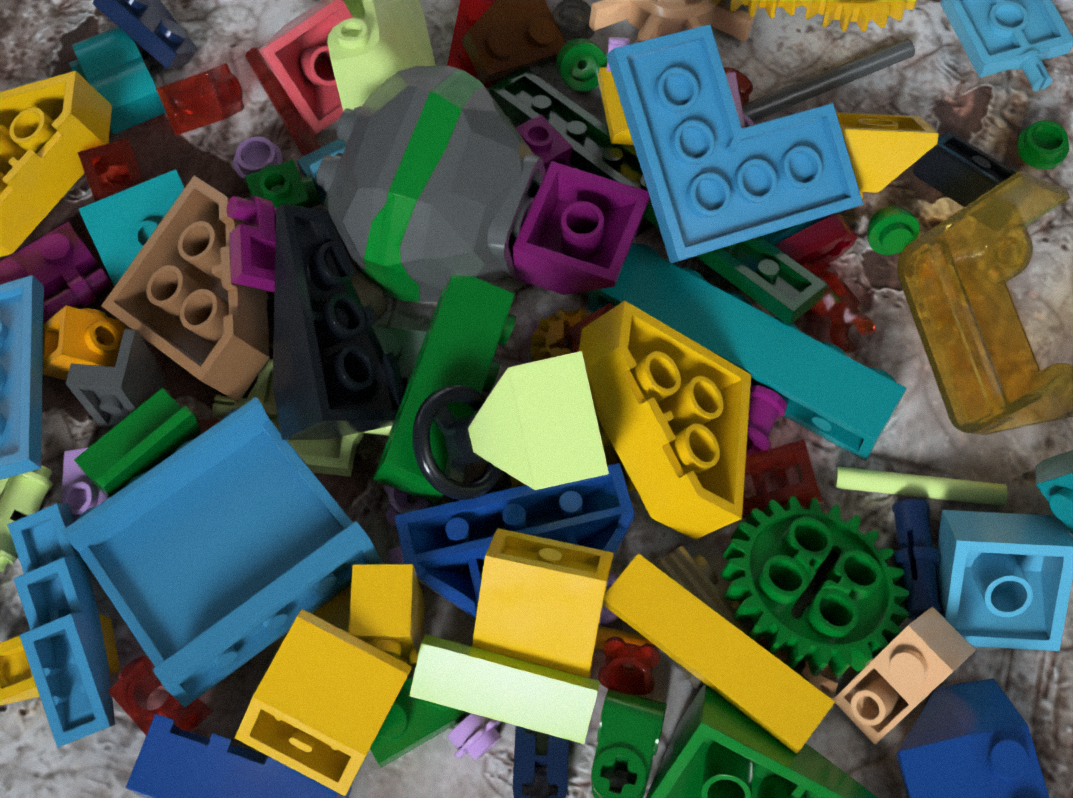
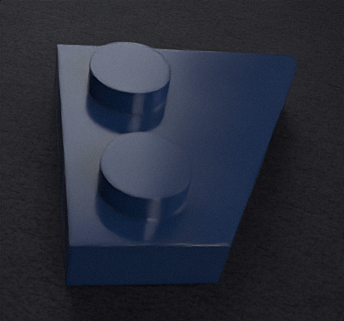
[92,0,198,69]

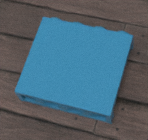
[61,397,382,708]

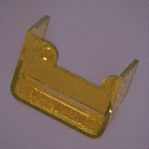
[897,171,1073,435]

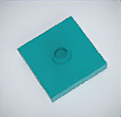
[78,169,184,287]

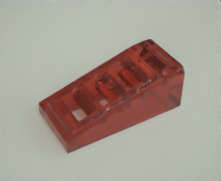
[742,439,824,518]

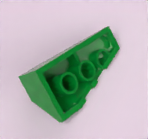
[646,684,878,798]

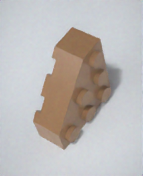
[101,175,270,402]

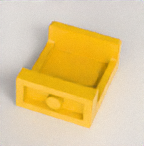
[472,528,614,678]

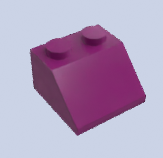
[512,161,650,295]

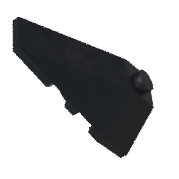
[273,204,405,440]

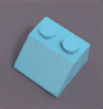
[935,510,1073,651]

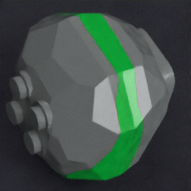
[317,66,546,302]

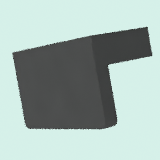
[66,329,165,429]

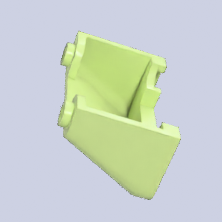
[327,0,436,111]

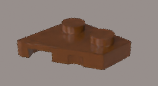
[462,0,566,84]

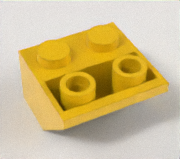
[235,609,412,796]

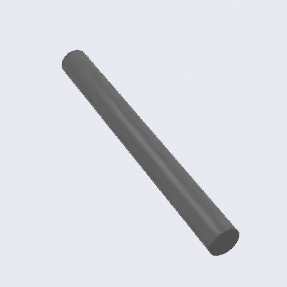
[741,38,915,121]

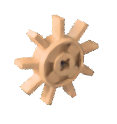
[589,0,755,43]

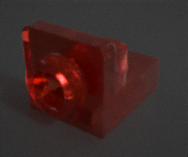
[156,63,244,135]

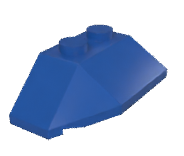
[395,463,635,619]
[896,678,1049,798]

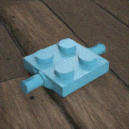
[940,0,1073,91]

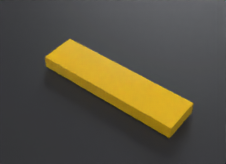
[603,553,835,755]

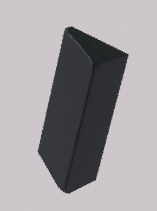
[913,131,1032,226]

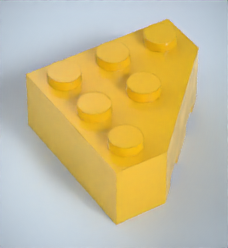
[0,71,112,257]
[578,300,751,540]

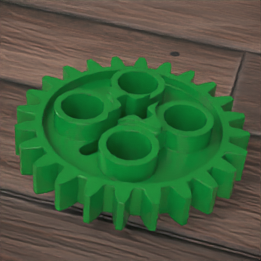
[720,496,909,677]

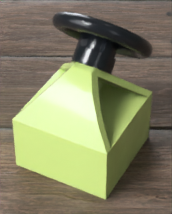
[412,351,609,500]

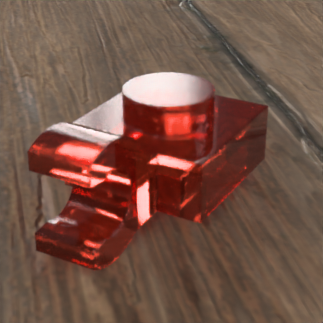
[803,262,876,353]

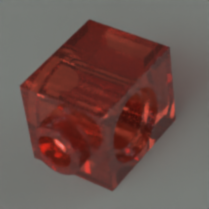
[108,656,213,735]

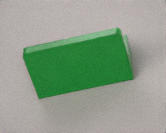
[74,388,201,498]

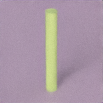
[834,466,1008,506]

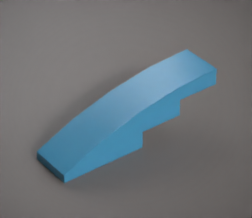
[7,503,115,748]

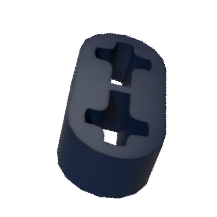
[512,726,569,798]

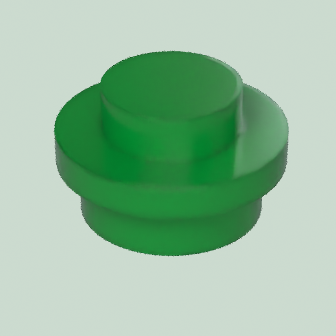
[1016,120,1069,170]
[867,206,920,255]

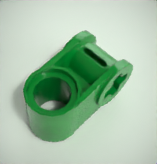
[591,689,667,798]

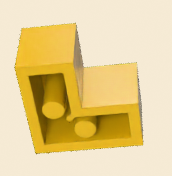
[312,564,425,665]

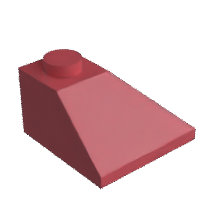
[259,0,353,135]

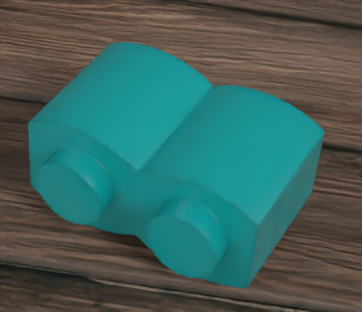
[69,27,167,134]

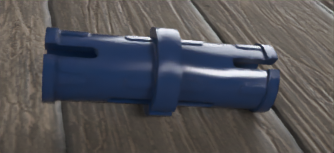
[892,499,943,619]

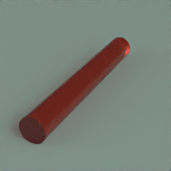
[245,47,320,157]

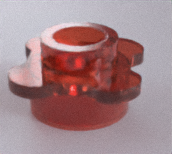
[598,637,661,696]

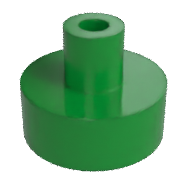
[556,38,607,91]

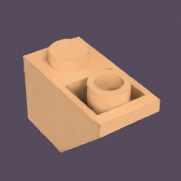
[833,606,976,745]

